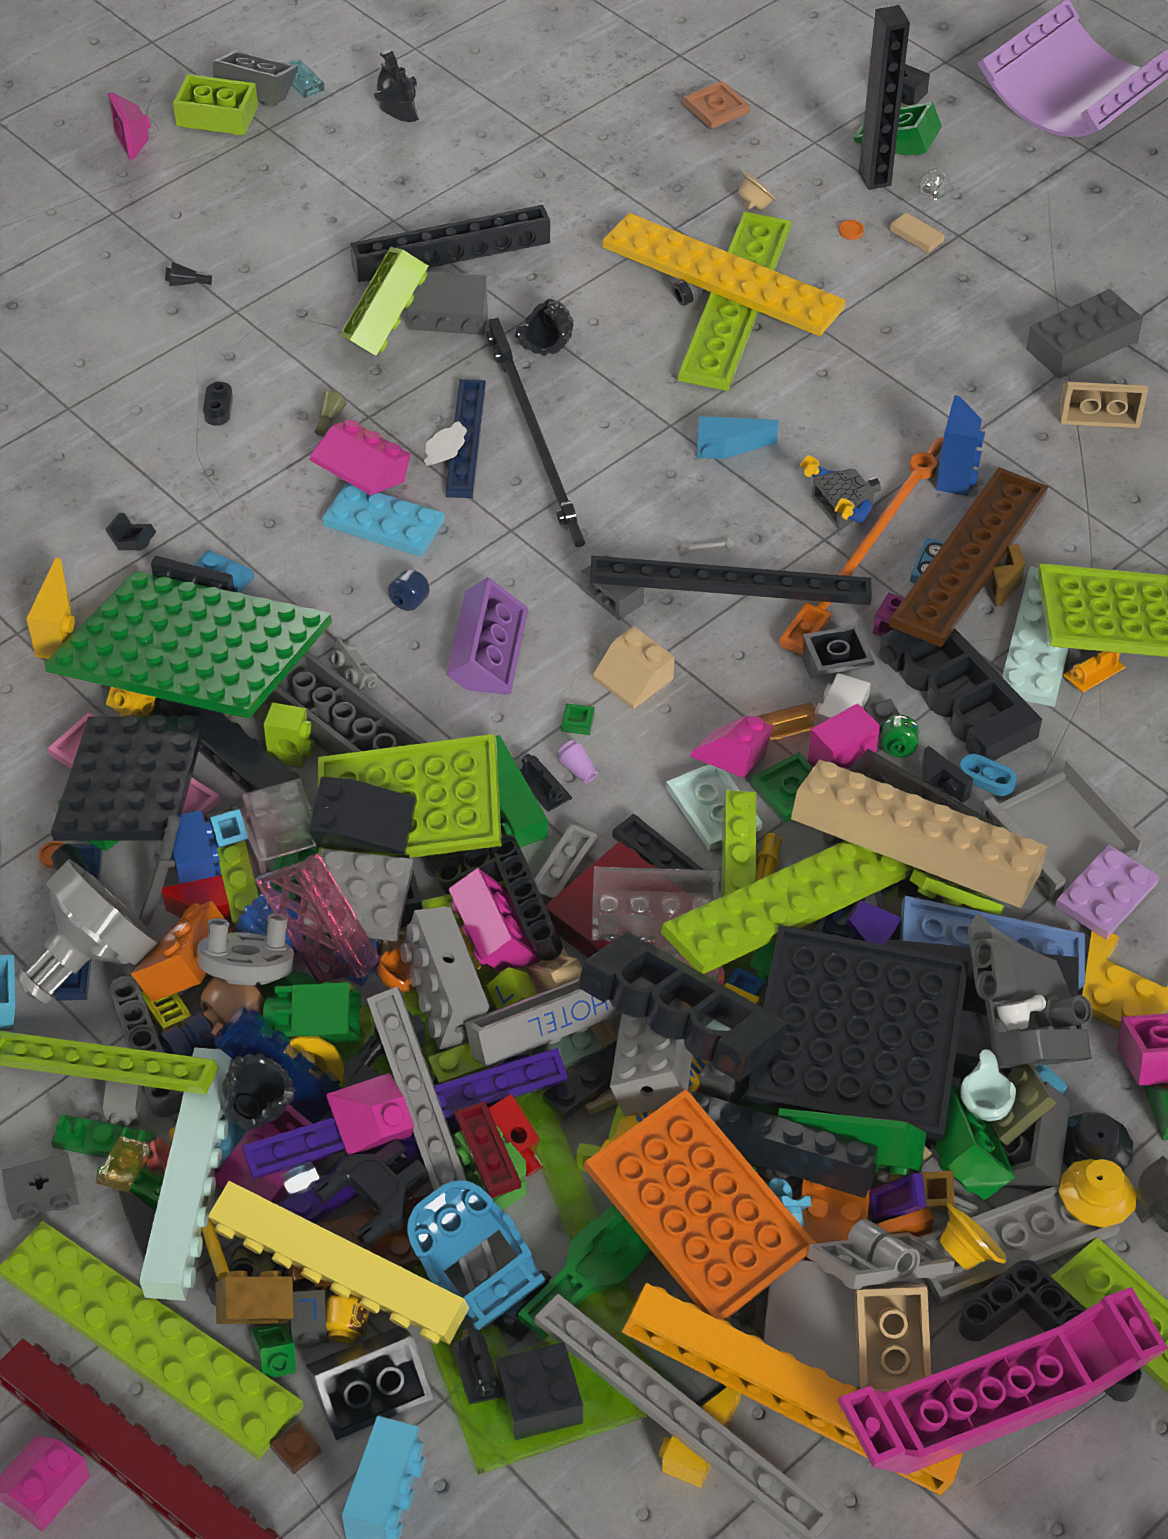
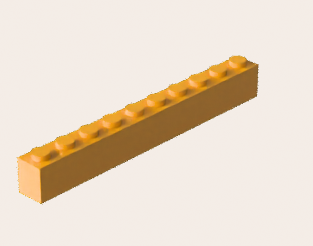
[622,1283,964,1496]

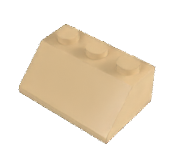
[1059,382,1148,428]

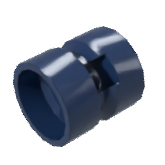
[159,1012,218,1057]

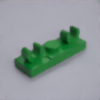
[51,1114,157,1166]

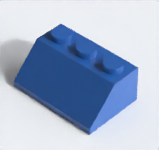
[936,395,985,496]

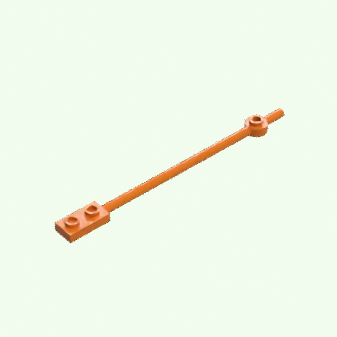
[779,437,943,656]

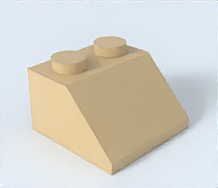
[593,626,675,709]

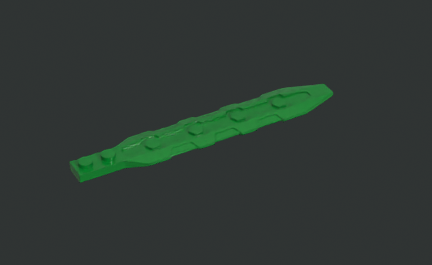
[518,1088,779,1341]

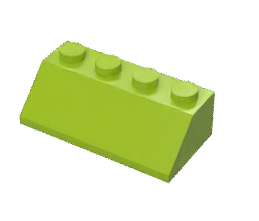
[339,247,428,356]

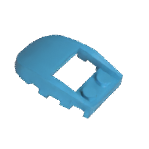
[407,1180,545,1331]

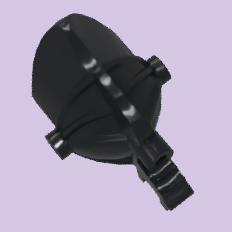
[374,49,419,122]

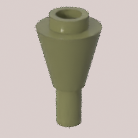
[315,390,347,436]

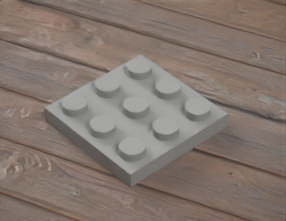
[304,849,414,941]

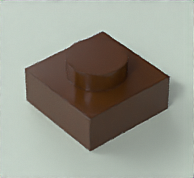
[271,1422,321,1475]

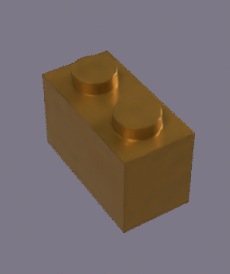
[215,1271,294,1324]

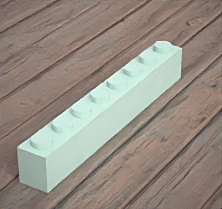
[139,1048,235,1301]

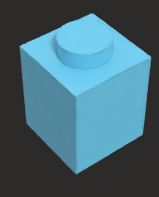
[208,809,248,849]

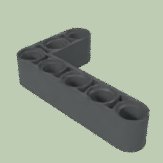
[109,976,184,1117]

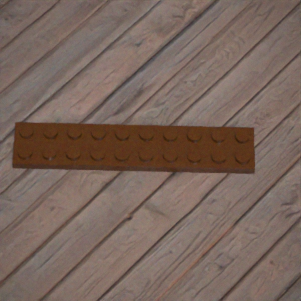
[889,467,1048,647]

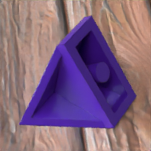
[845,900,902,945]

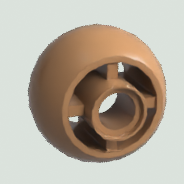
[200,977,265,1038]

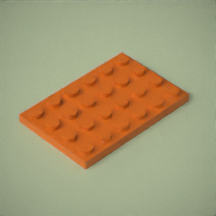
[583,1089,816,1320]

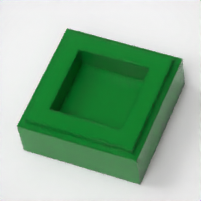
[561,703,595,735]

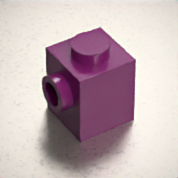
[873,592,904,636]

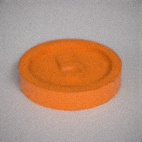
[839,220,864,240]
[39,841,65,869]

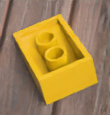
[26,557,75,659]

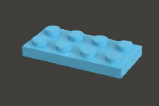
[322,482,445,557]

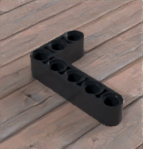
[435,835,563,961]
[958,1259,1142,1402]

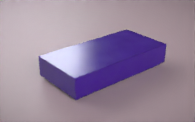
[869,1173,926,1224]

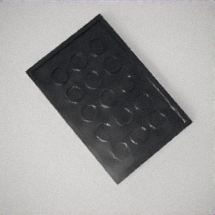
[51,715,206,841]

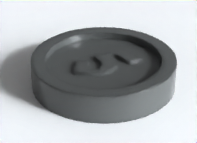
[424,853,453,878]

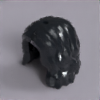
[515,299,574,356]
[222,1053,295,1130]

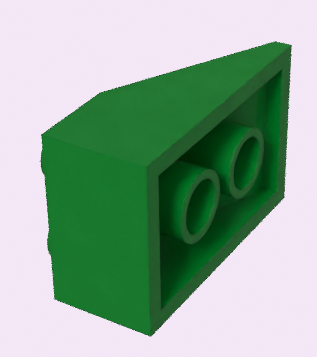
[853,102,942,156]
[935,1083,1015,1200]

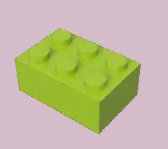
[173,74,258,136]

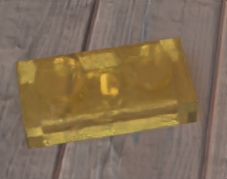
[96,1136,151,1192]

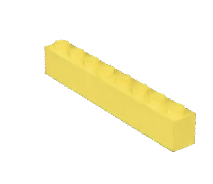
[208,1181,469,1345]

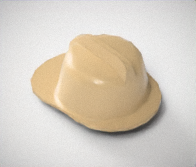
[738,171,776,210]

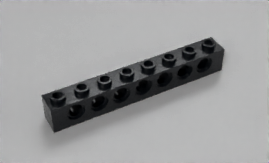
[350,204,550,282]

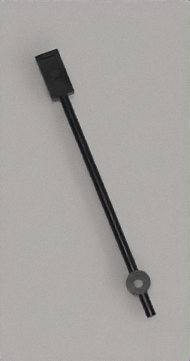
[486,317,585,547]

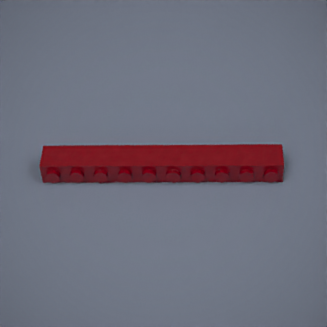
[0,1338,282,1539]

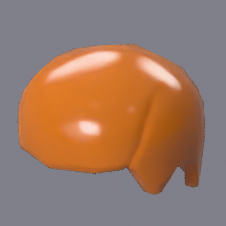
[377,945,416,992]

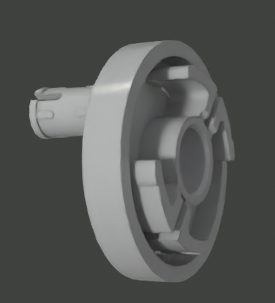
[197,914,294,985]

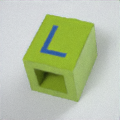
[486,967,538,1010]

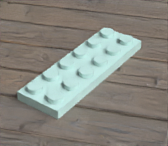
[1002,566,1069,707]

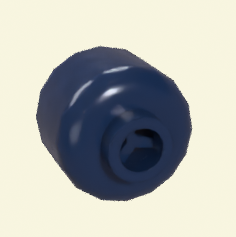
[388,569,430,611]

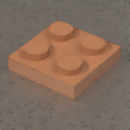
[684,81,750,129]

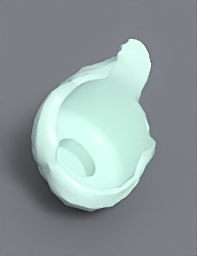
[961,1050,1016,1122]

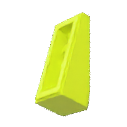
[141,991,191,1033]

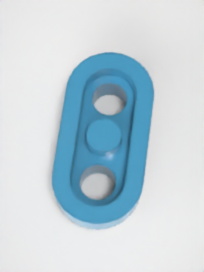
[960,754,1017,796]

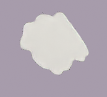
[424,422,467,466]

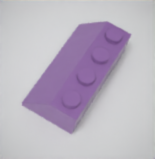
[446,577,528,695]

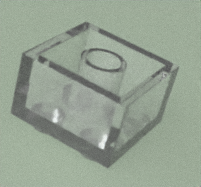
[242,778,316,861]

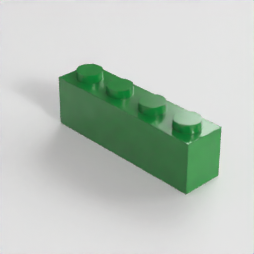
[495,735,548,848]

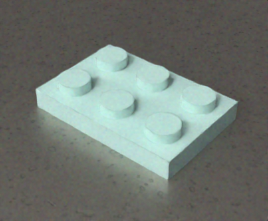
[666,764,762,852]

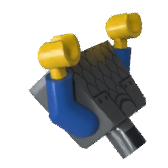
[800,455,881,530]

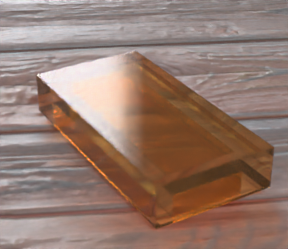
[757,702,815,741]

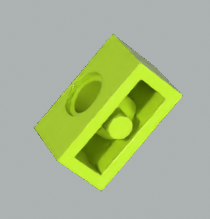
[263,703,314,768]

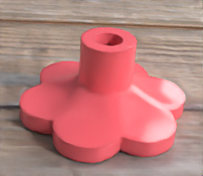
[147,1137,171,1172]

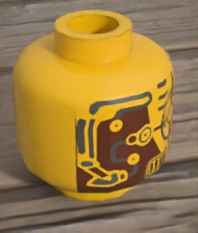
[326,1294,369,1344]

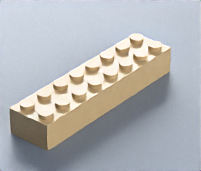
[791,760,1048,908]

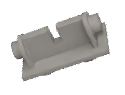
[329,638,377,691]

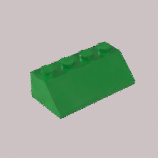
[778,1108,926,1177]

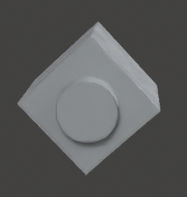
[103,1081,144,1127]

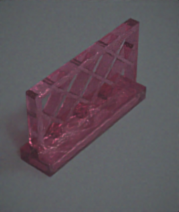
[255,853,381,983]

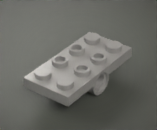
[807,1219,955,1289]

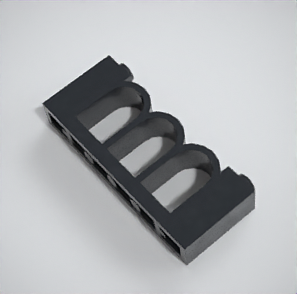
[879,628,1042,761]
[578,931,788,1082]

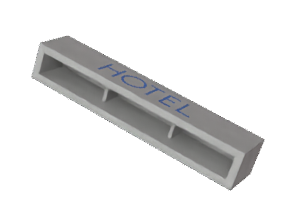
[465,977,653,1067]

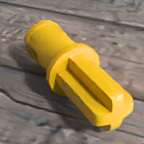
[756,833,783,881]

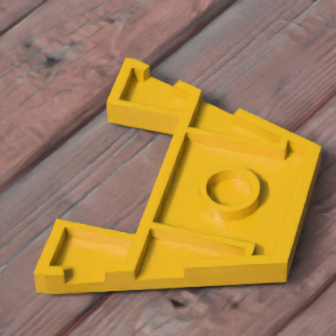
[1081,930,1168,1029]

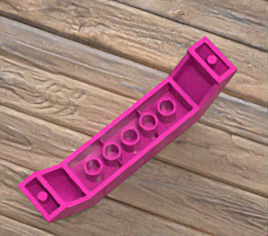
[837,1287,1168,1474]

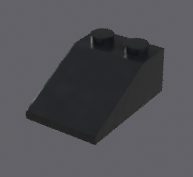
[308,777,417,854]

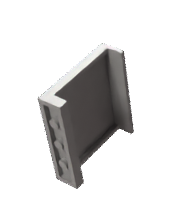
[980,759,1144,903]
[763,1260,909,1390]

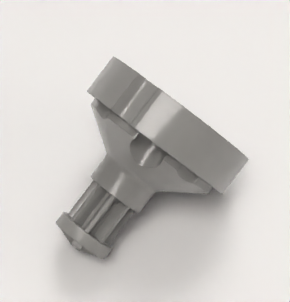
[15,859,159,1004]

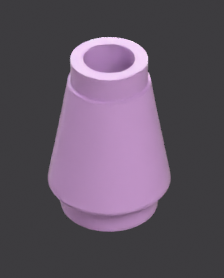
[557,740,598,784]

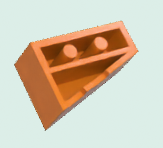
[131,901,232,1001]

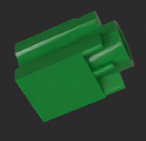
[263,981,362,1045]

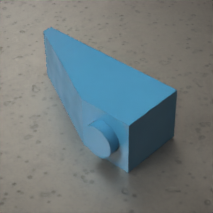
[697,416,779,459]

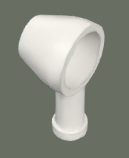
[996,995,1046,1031]

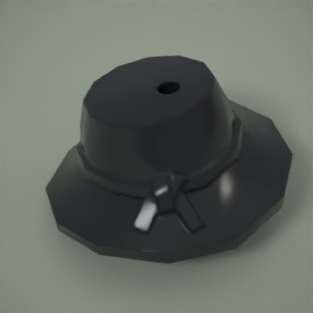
[1063,1112,1133,1180]

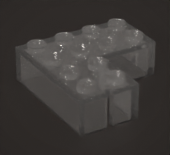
[592,867,719,986]

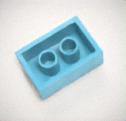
[342,1416,425,1539]

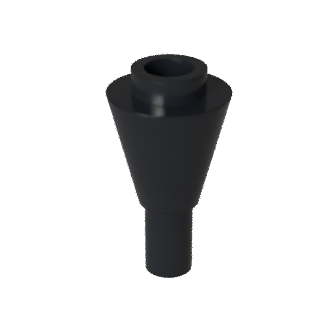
[165,261,212,287]

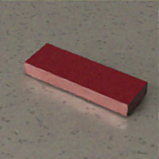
[454,1101,521,1198]

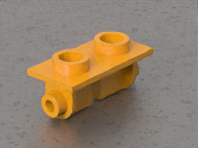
[1063,651,1125,693]

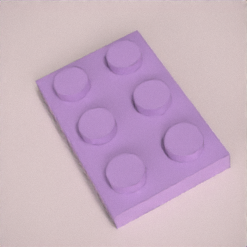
[1055,845,1160,940]

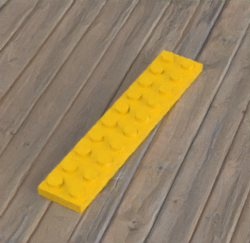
[603,213,846,336]

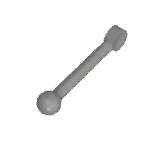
[678,538,735,555]

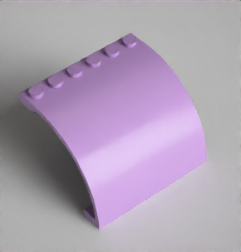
[977,0,1168,137]

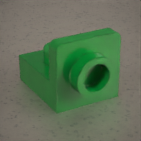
[251,1323,296,1378]

